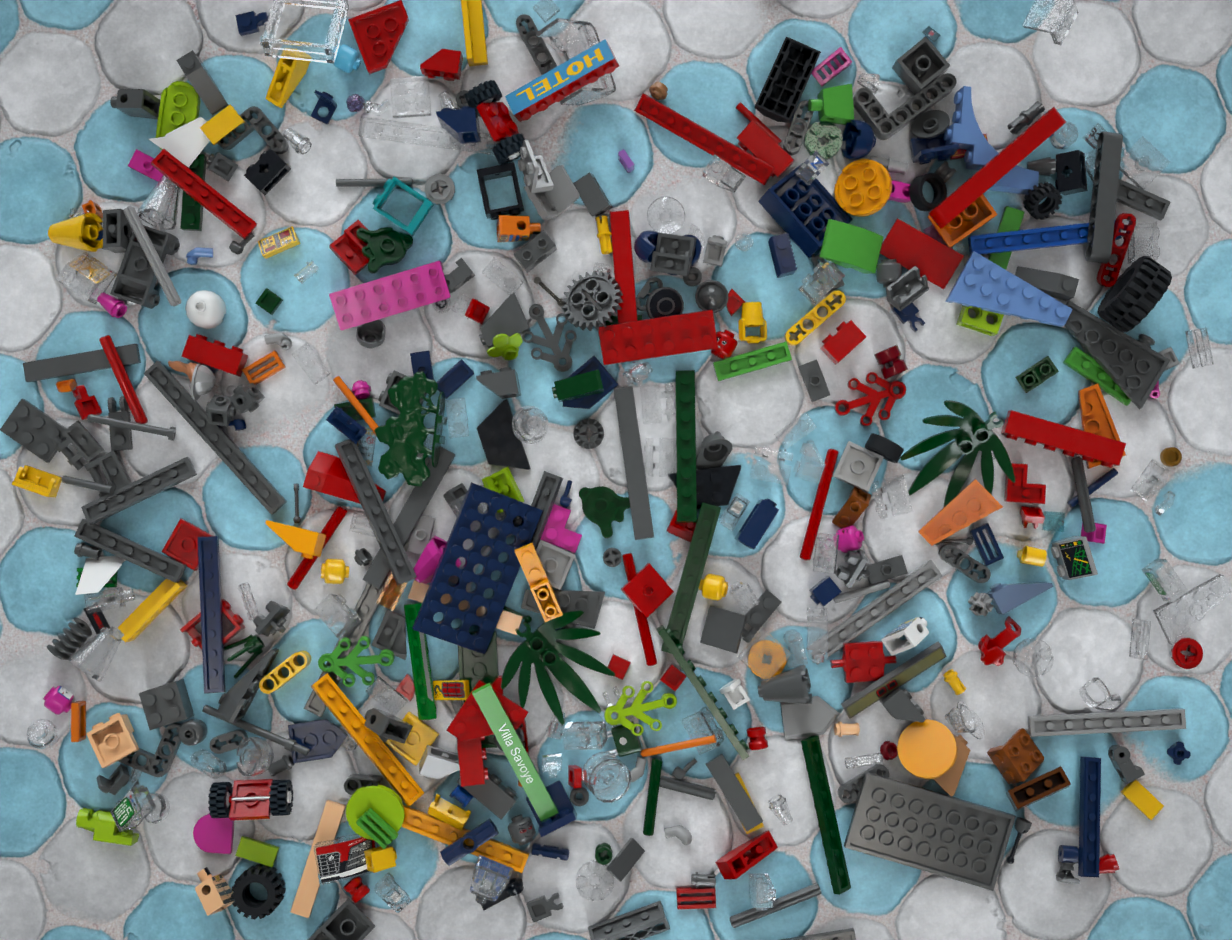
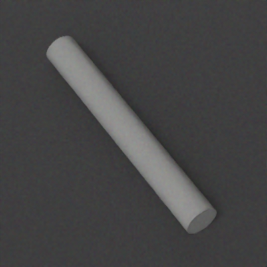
[833,580,891,603]

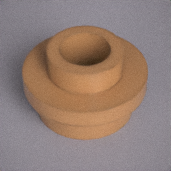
[649,82,668,100]

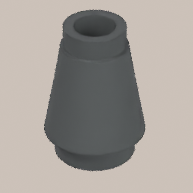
[1027,157,1056,176]

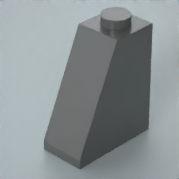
[479,293,531,349]

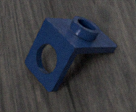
[311,90,337,124]

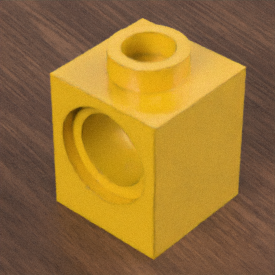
[364,845,397,873]

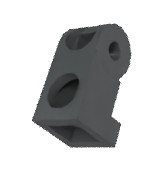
[444,258,475,293]
[1108,745,1145,783]

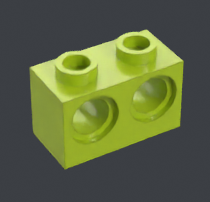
[956,306,1004,336]

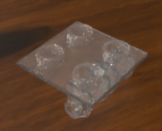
[813,533,839,574]

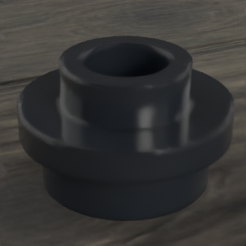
[505,878,524,896]

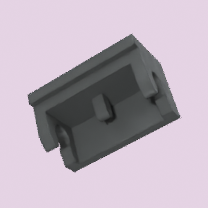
[573,172,612,217]
[886,266,929,311]

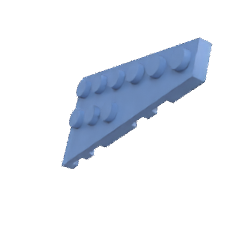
[945,251,1073,327]

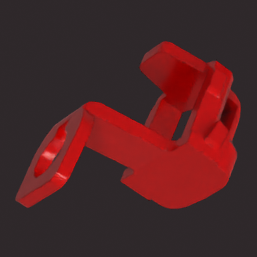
[978,616,1021,666]

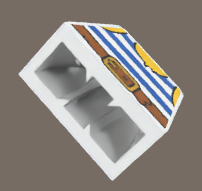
[881,617,929,656]

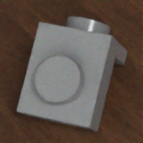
[703,235,727,267]

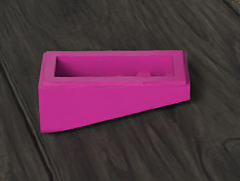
[811,47,852,87]

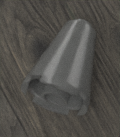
[758,665,812,704]

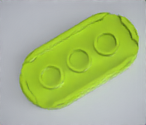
[156,81,201,150]

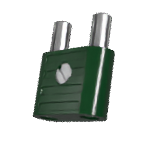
[600,721,642,758]

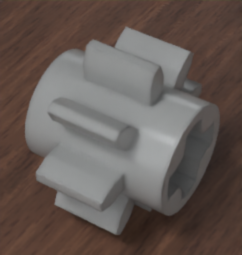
[968,592,994,616]

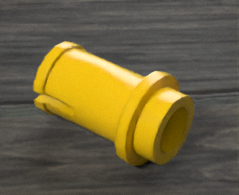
[943,669,966,695]

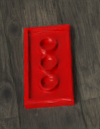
[880,218,964,289]

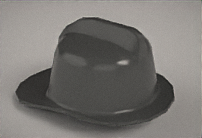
[696,431,732,470]

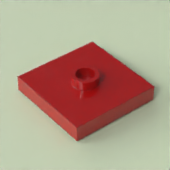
[161,518,213,571]
[621,563,674,618]

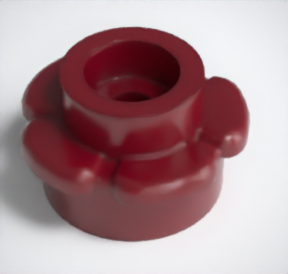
[880,741,898,760]

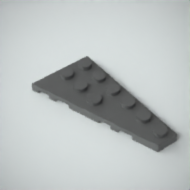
[1064,301,1170,409]

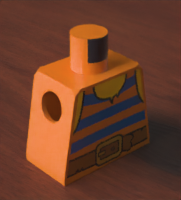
[497,215,541,242]

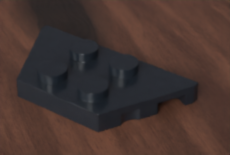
[477,399,531,470]
[668,465,741,509]

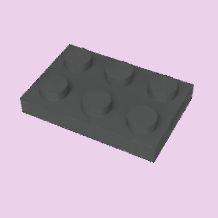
[0,399,67,463]

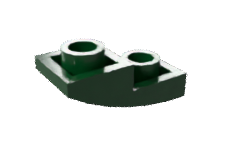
[1015,356,1059,393]

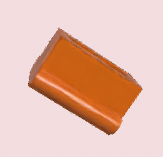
[82,200,103,219]

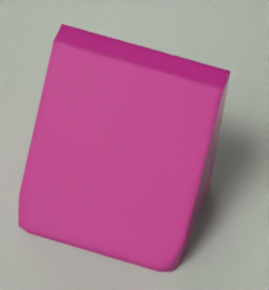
[1081,523,1107,544]

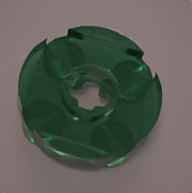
[804,121,843,161]

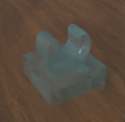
[1042,511,1065,532]

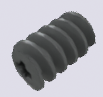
[47,617,92,660]

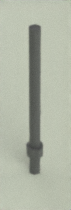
[202,705,310,756]

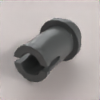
[74,542,102,560]
[268,755,294,776]
[691,872,716,888]

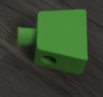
[808,84,854,125]

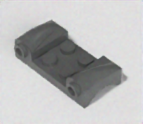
[110,225,180,309]

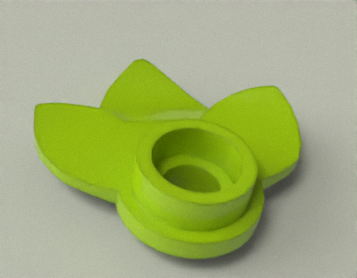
[487,333,522,361]

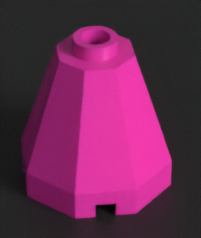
[413,536,462,584]

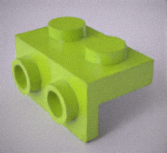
[482,467,524,514]

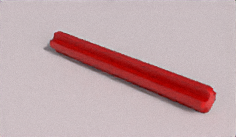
[99,335,148,424]
[287,506,347,590]

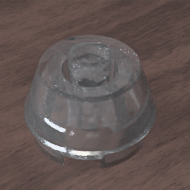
[512,406,548,444]

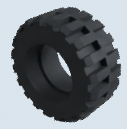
[1098,256,1172,332]

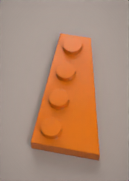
[1078,384,1126,469]
[918,479,1003,546]

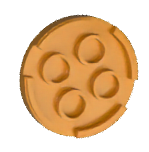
[834,159,892,217]
[897,719,957,779]

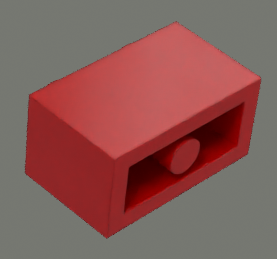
[820,320,866,365]

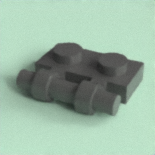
[52,420,104,470]

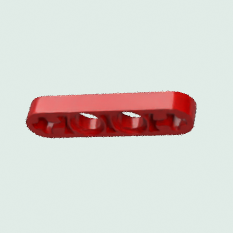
[1096,213,1136,287]

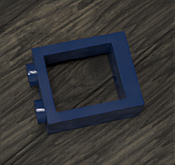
[734,498,779,549]

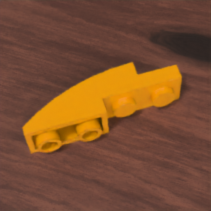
[515,542,563,622]

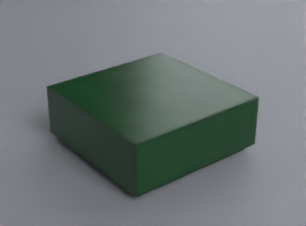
[255,288,283,315]

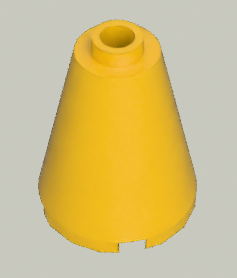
[48,213,103,252]

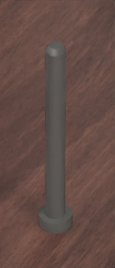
[87,414,176,440]

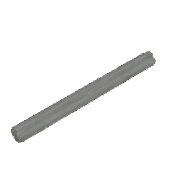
[123,206,181,307]

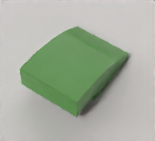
[820,219,884,274]

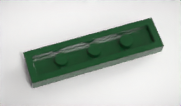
[180,154,207,231]

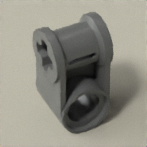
[344,774,383,795]

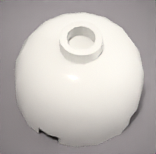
[185,290,226,329]

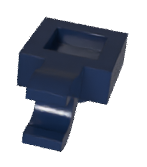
[235,11,271,36]

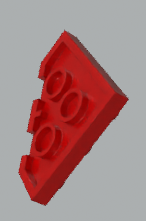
[348,0,409,74]
[446,680,529,741]

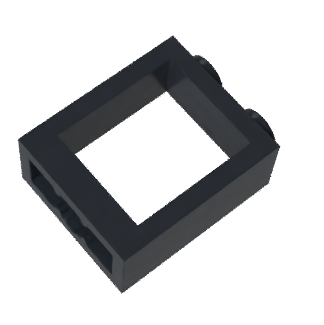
[477,162,524,220]

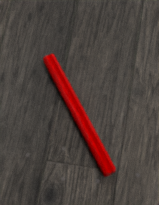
[800,449,838,560]
[622,553,657,666]

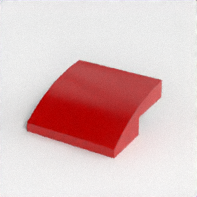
[329,220,369,275]

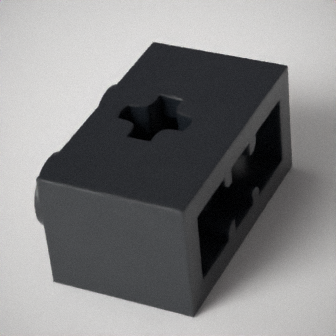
[244,148,291,195]
[1055,150,1088,195]

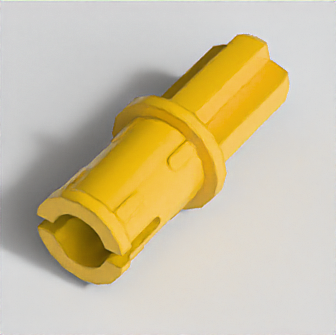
[595,215,613,254]

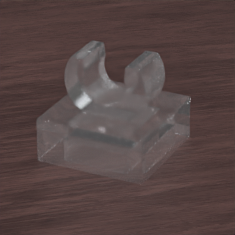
[542,754,562,778]

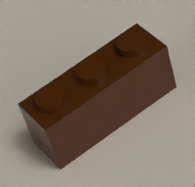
[1006,766,1071,811]

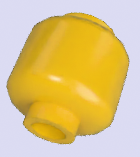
[321,559,349,584]
[699,574,728,601]

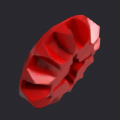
[1171,638,1203,669]

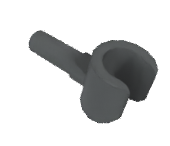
[229,233,254,254]
[672,758,697,779]

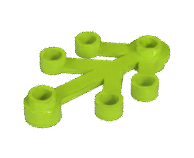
[604,681,677,736]

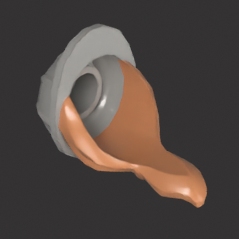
[168,360,215,400]

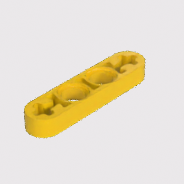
[784,290,846,346]

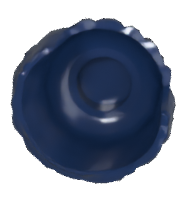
[634,230,658,263]

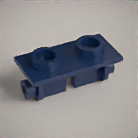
[326,406,367,444]

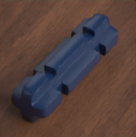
[531,843,569,860]

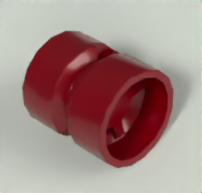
[874,345,908,379]

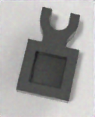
[526,893,564,923]

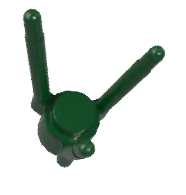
[224,634,265,679]

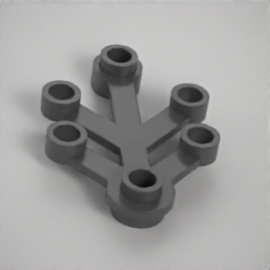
[522,304,577,372]

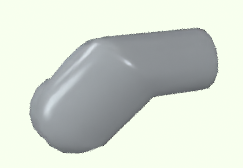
[264,332,292,350]

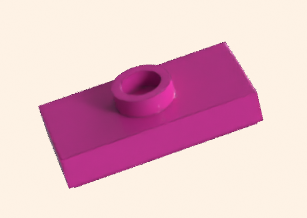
[128,149,167,184]

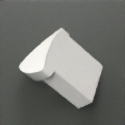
[719,678,750,710]

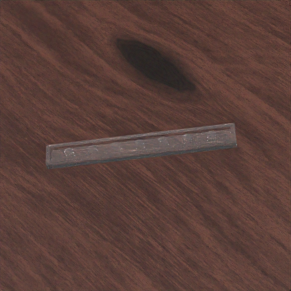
[358,116,500,155]

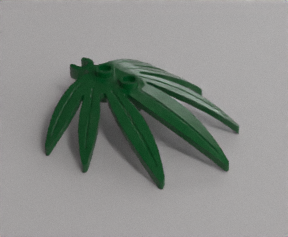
[900,400,1015,507]
[501,610,615,725]

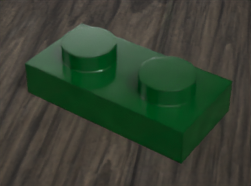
[334,398,376,421]

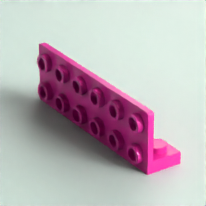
[329,260,451,331]

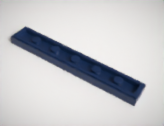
[1078,757,1101,877]

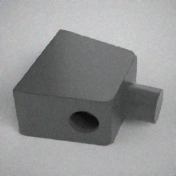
[110,89,160,119]
[365,708,413,743]

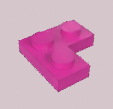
[540,504,582,553]

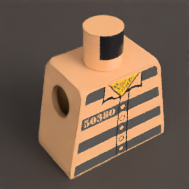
[195,867,235,916]

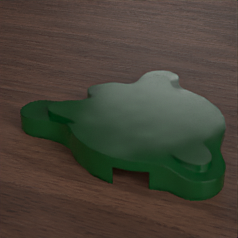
[356,227,413,273]
[579,486,630,538]

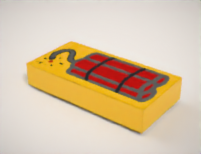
[433,680,470,700]

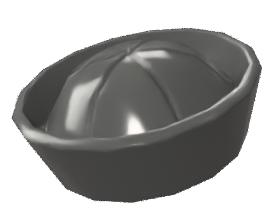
[695,280,728,313]

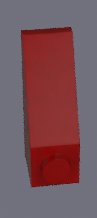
[715,830,778,879]

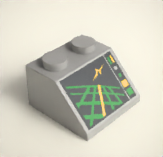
[1051,536,1098,580]

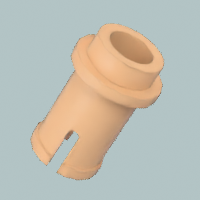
[834,722,860,737]

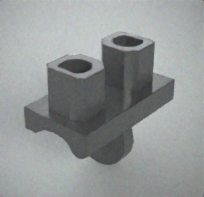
[835,549,871,588]
[253,601,290,637]

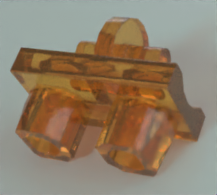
[376,572,409,611]

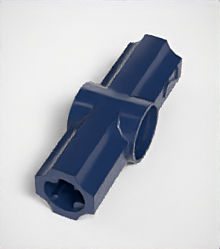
[440,819,499,866]

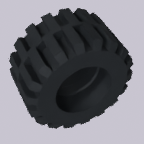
[231,864,286,919]

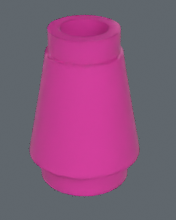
[97,293,127,318]

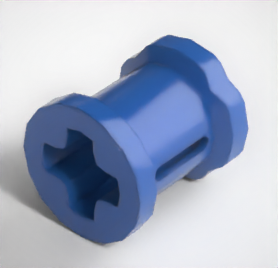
[449,784,474,808]

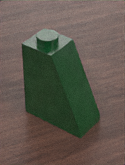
[552,369,604,402]

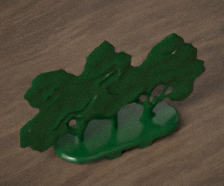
[374,371,447,487]

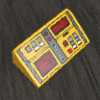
[258,226,300,259]

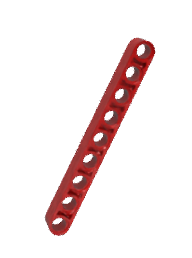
[929,107,1066,229]

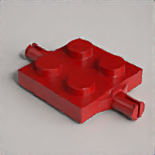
[830,641,897,683]

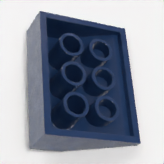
[758,163,853,258]

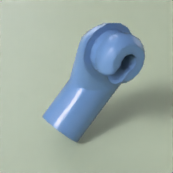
[186,247,213,265]

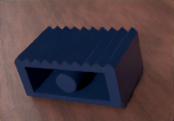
[768,233,797,278]

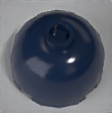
[841,119,876,159]

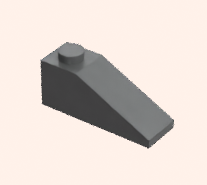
[176,50,228,115]
[1015,266,1079,301]

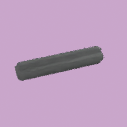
[659,776,716,800]

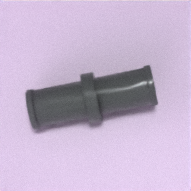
[1008,101,1045,134]

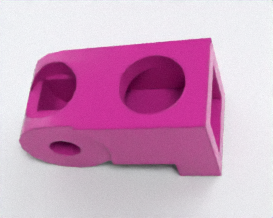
[889,180,911,203]

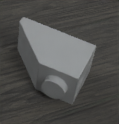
[419,745,460,780]

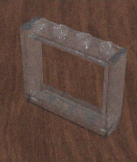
[260,0,349,64]

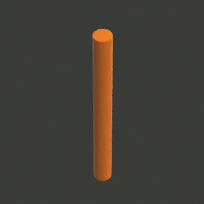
[333,376,379,435]
[641,735,717,757]

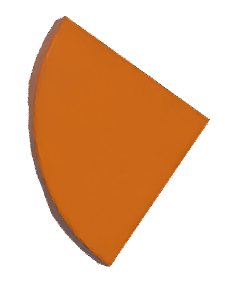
[56,379,77,392]

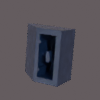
[436,106,481,144]

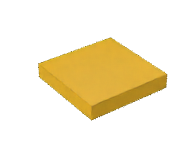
[385,712,439,766]

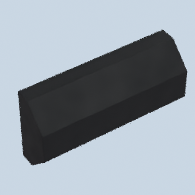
[754,37,821,123]

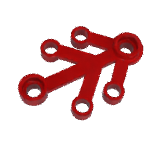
[834,372,906,426]

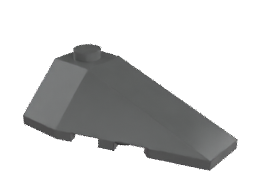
[218,648,279,724]

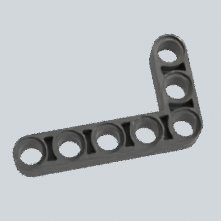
[853,73,957,140]

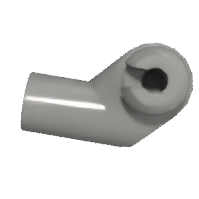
[623,757,647,782]
[664,825,692,845]

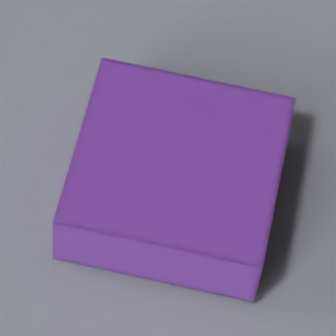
[618,149,635,173]

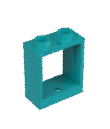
[372,177,434,236]

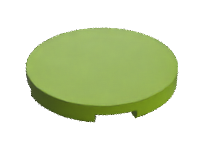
[346,785,405,840]

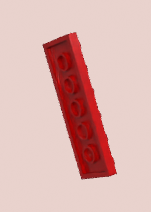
[598,309,718,365]

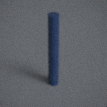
[1067,468,1118,508]

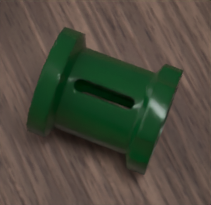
[595,843,613,865]

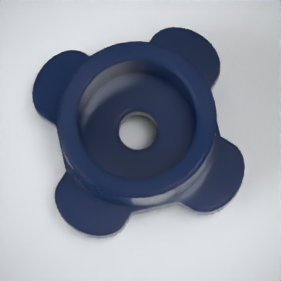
[1167,741,1191,765]

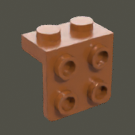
[987,728,1044,784]

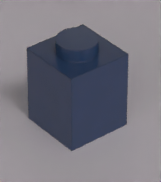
[809,576,842,606]

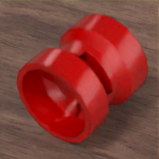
[746,727,768,750]
[343,875,370,903]

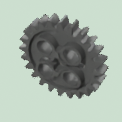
[562,271,623,331]

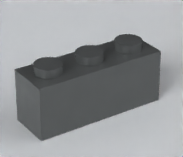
[457,766,518,820]

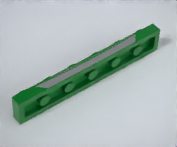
[404,603,437,720]

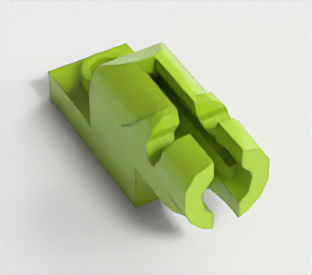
[76,808,139,846]

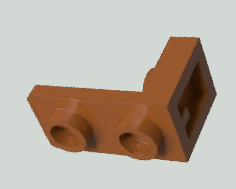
[832,487,872,529]

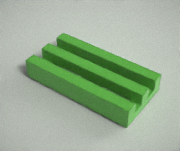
[356,808,398,849]

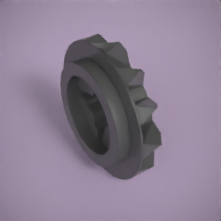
[573,418,604,449]

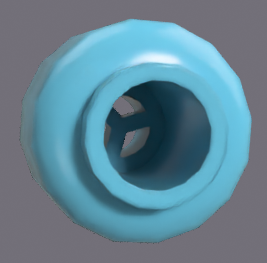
[331,44,361,73]

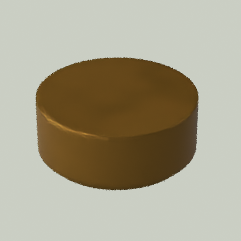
[1160,447,1182,467]

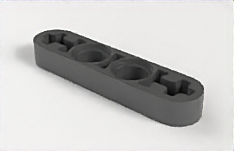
[516,14,557,75]

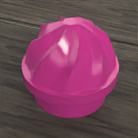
[352,380,371,399]

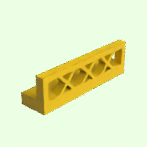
[461,0,488,66]
[118,579,187,643]

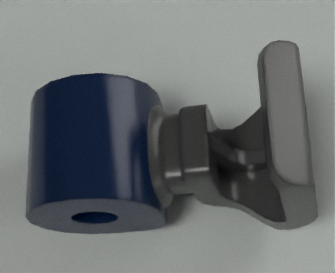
[1056,845,1080,884]

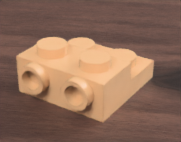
[86,713,139,768]

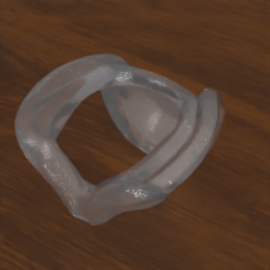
[1080,677,1122,710]

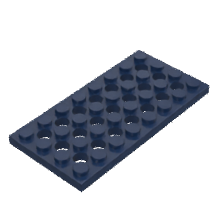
[412,482,543,654]

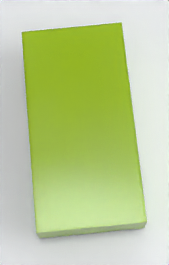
[235,836,280,867]

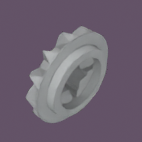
[425,174,455,205]

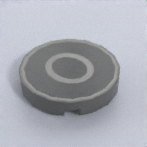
[646,287,684,319]

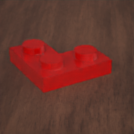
[1004,463,1046,504]

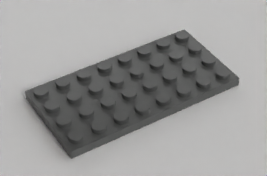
[844,771,1016,891]

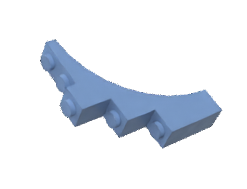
[944,86,1039,195]

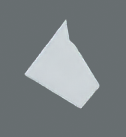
[149,117,210,167]
[75,555,126,595]

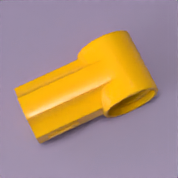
[1017,546,1047,567]

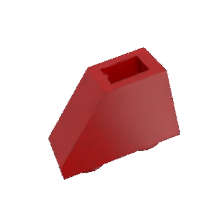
[420,49,463,81]

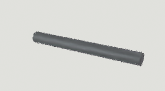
[336,178,413,187]

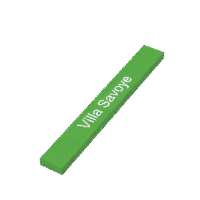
[472,683,559,821]

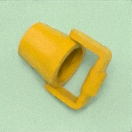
[738,302,767,343]

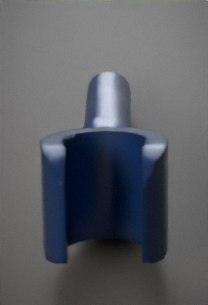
[219,419,246,431]
[560,480,572,508]

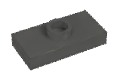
[798,360,830,402]
[867,555,908,585]

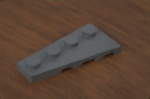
[521,589,605,629]

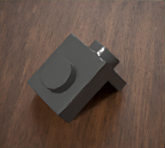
[96,764,130,795]

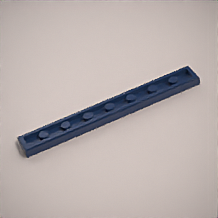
[197,536,226,694]

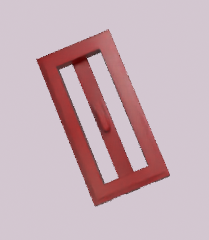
[676,887,716,910]

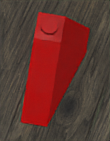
[303,451,386,504]

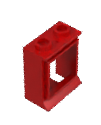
[180,599,245,649]

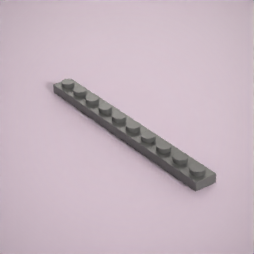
[144,361,287,514]

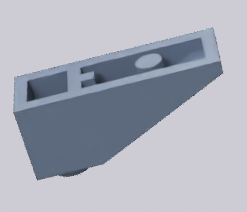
[986,582,1054,615]

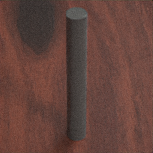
[62,476,115,494]

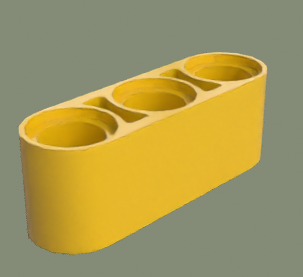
[259,650,311,694]

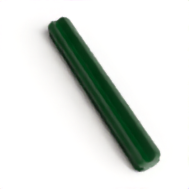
[643,758,662,836]

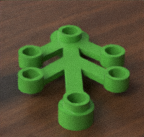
[318,636,395,687]

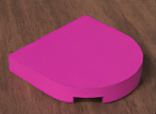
[193,814,234,854]

